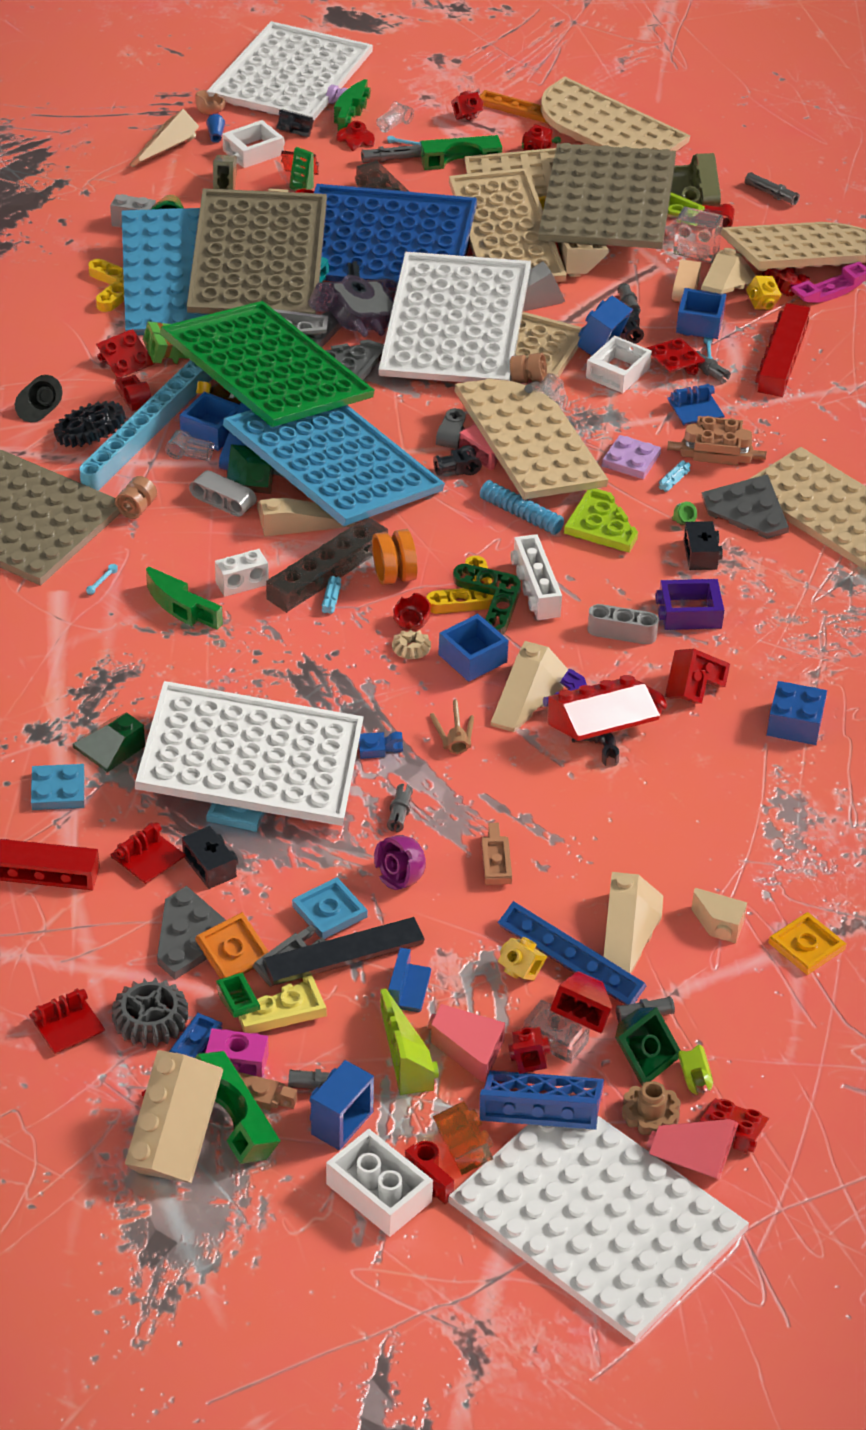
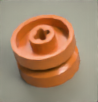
[372,529,418,585]

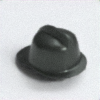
[14,374,63,422]

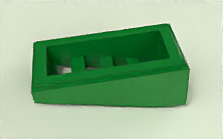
[290,147,314,191]
[216,973,261,1018]

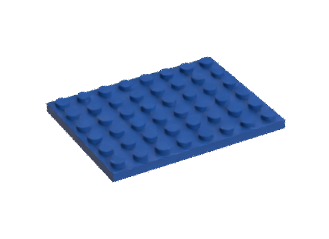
[314,184,477,287]

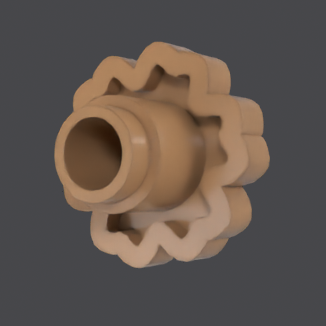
[622,1081,681,1135]

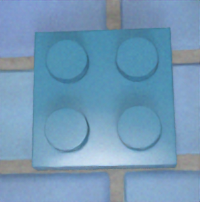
[31,764,85,810]
[292,877,368,939]

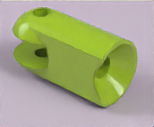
[678,1045,714,1095]

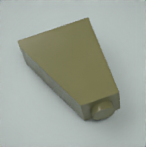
[213,155,237,190]

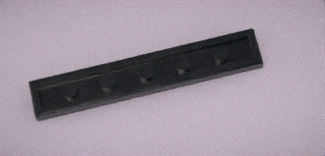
[262,917,425,986]

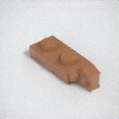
[481,823,512,885]
[238,1072,297,1111]

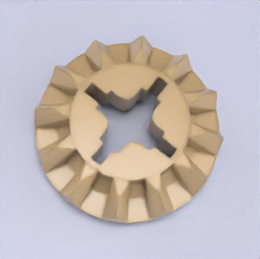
[392,629,431,659]

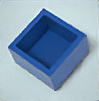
[676,288,726,339]
[578,296,633,356]
[180,392,240,451]
[438,614,509,682]
[766,681,828,745]
[309,1060,374,1151]

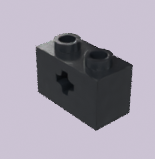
[683,521,723,570]
[182,826,238,889]

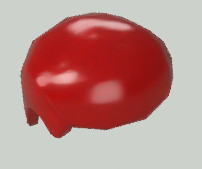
[393,593,431,631]

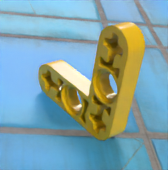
[88,259,124,312]
[427,556,494,614]

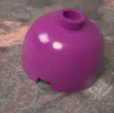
[374,835,426,890]

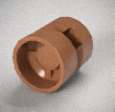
[510,353,547,383]
[115,476,157,519]

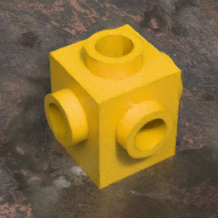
[746,276,782,310]
[497,937,548,980]

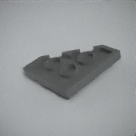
[326,340,384,380]
[701,474,789,539]
[157,886,226,980]

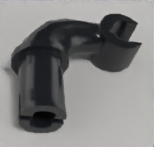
[572,733,619,766]

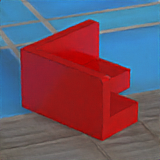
[665,648,730,704]

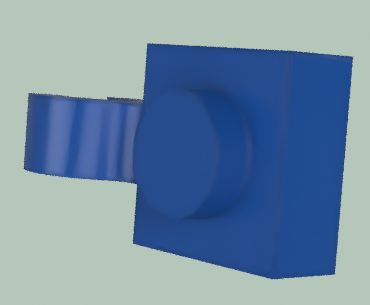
[359,732,403,759]

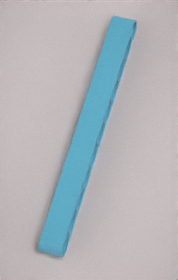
[79,360,213,490]

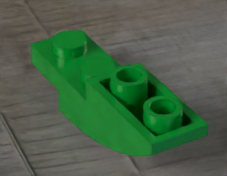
[334,79,371,131]
[146,566,223,630]

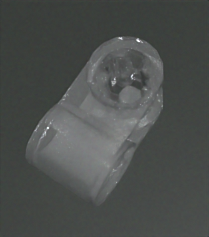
[535,373,568,411]

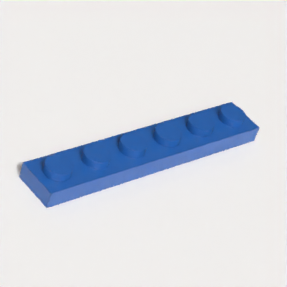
[498,901,647,1005]

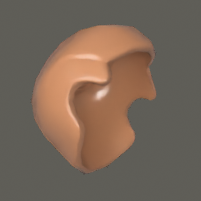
[195,90,225,115]

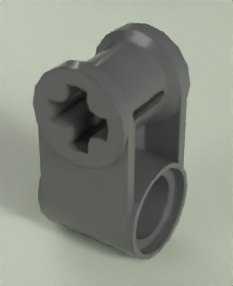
[436,408,466,449]

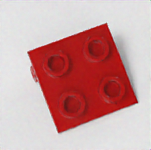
[762,267,815,297]
[96,329,155,379]
[646,338,705,375]
[110,822,186,884]
[29,988,106,1054]
[699,1098,769,1153]

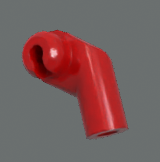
[646,685,667,715]

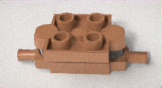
[667,416,767,466]

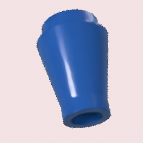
[206,114,225,142]

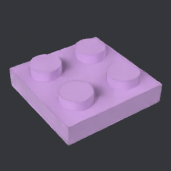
[602,435,661,479]

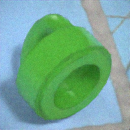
[672,501,697,525]

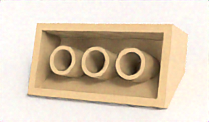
[125,1050,223,1184]

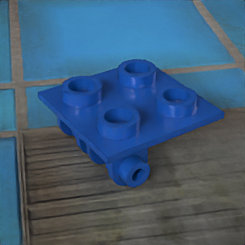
[667,384,725,425]

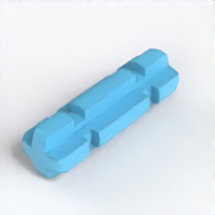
[658,460,691,492]
[322,576,342,614]

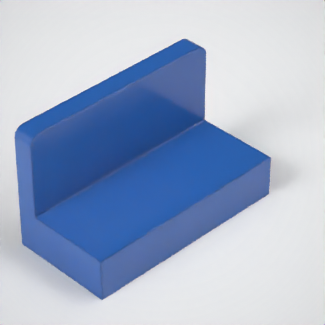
[388,948,431,1012]

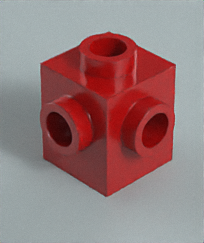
[451,90,483,120]
[522,124,552,151]
[508,1027,551,1074]

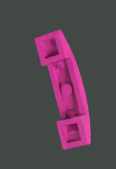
[791,261,866,303]

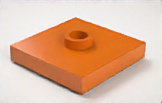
[195,912,269,979]

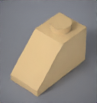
[691,888,747,943]

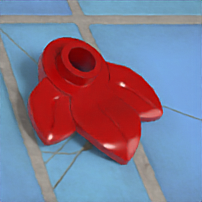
[336,121,375,151]

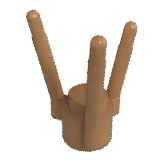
[430,699,474,754]

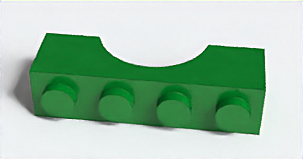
[420,135,503,170]
[195,1051,280,1164]

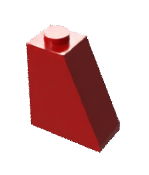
[550,971,612,1034]

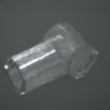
[377,101,414,133]
[165,429,214,462]

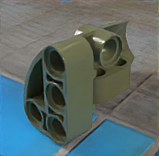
[671,153,721,207]

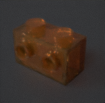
[432,1101,494,1175]

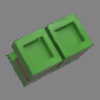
[142,321,188,364]

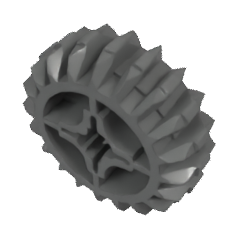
[112,977,188,1048]

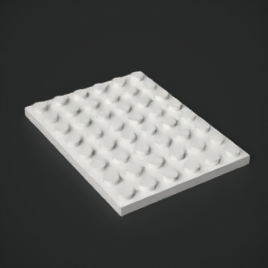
[207,21,373,120]
[379,252,531,383]
[135,681,363,826]
[449,1094,749,1343]

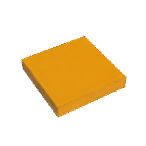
[768,912,847,975]

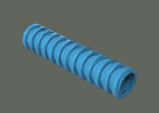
[480,480,564,535]

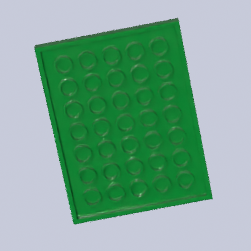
[160,301,375,427]

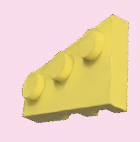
[238,975,327,1033]

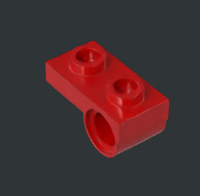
[115,375,152,411]
[405,1141,454,1204]

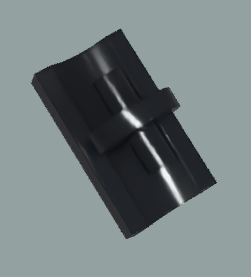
[277,109,314,137]

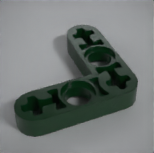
[453,564,521,635]

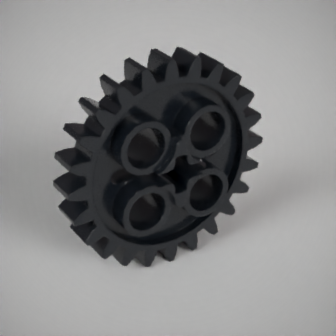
[53,400,126,448]

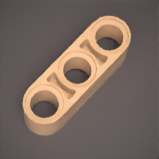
[672,259,701,302]

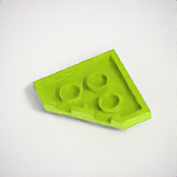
[564,488,638,553]

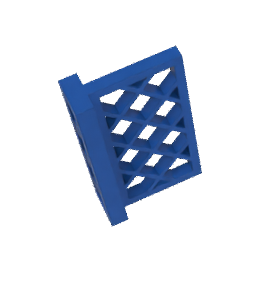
[480,1070,604,1130]

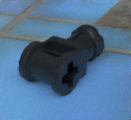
[622,307,644,344]
[433,445,482,476]

